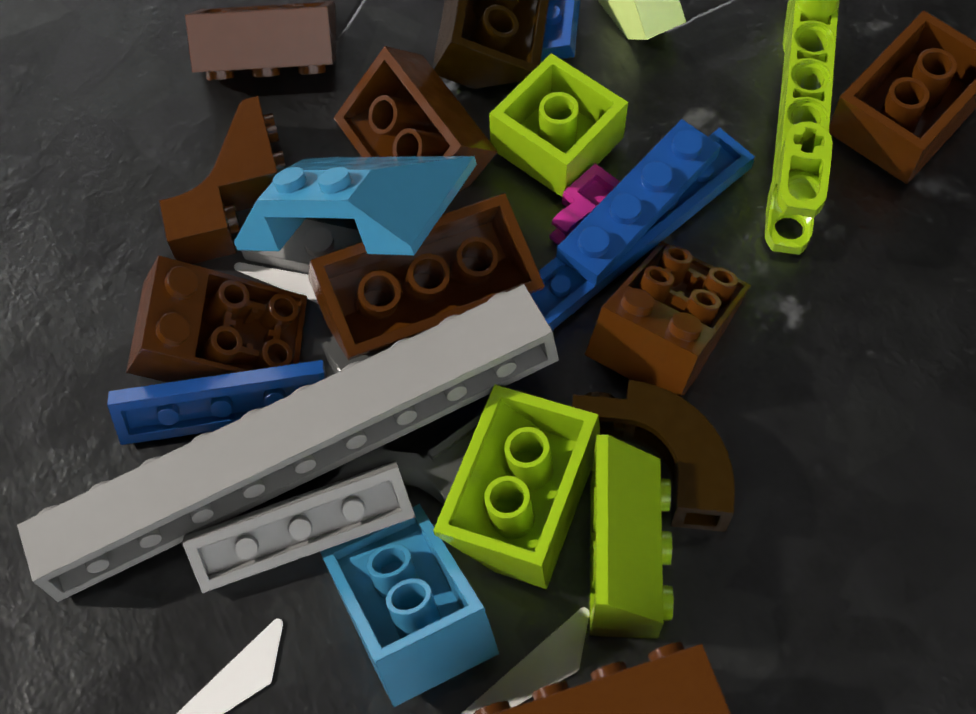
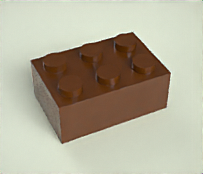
[829,10,976,184]

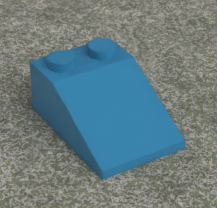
[320,504,499,707]

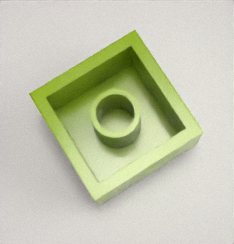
[489,53,628,197]

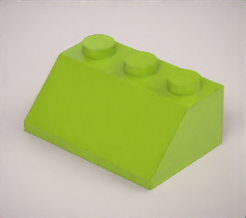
[433,384,600,589]
[589,435,674,639]

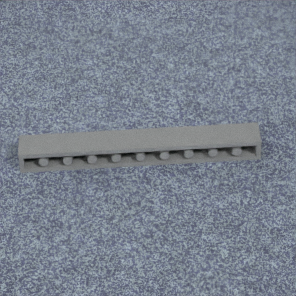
[17,284,559,602]

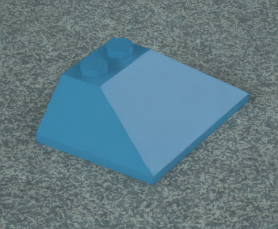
[234,156,477,255]

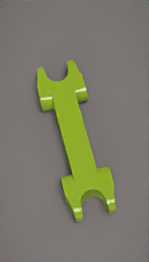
[765,0,840,255]

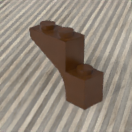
[159,96,286,264]

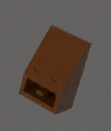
[585,241,751,398]
[126,255,307,383]

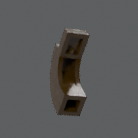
[572,380,735,532]

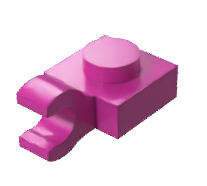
[549,163,620,245]

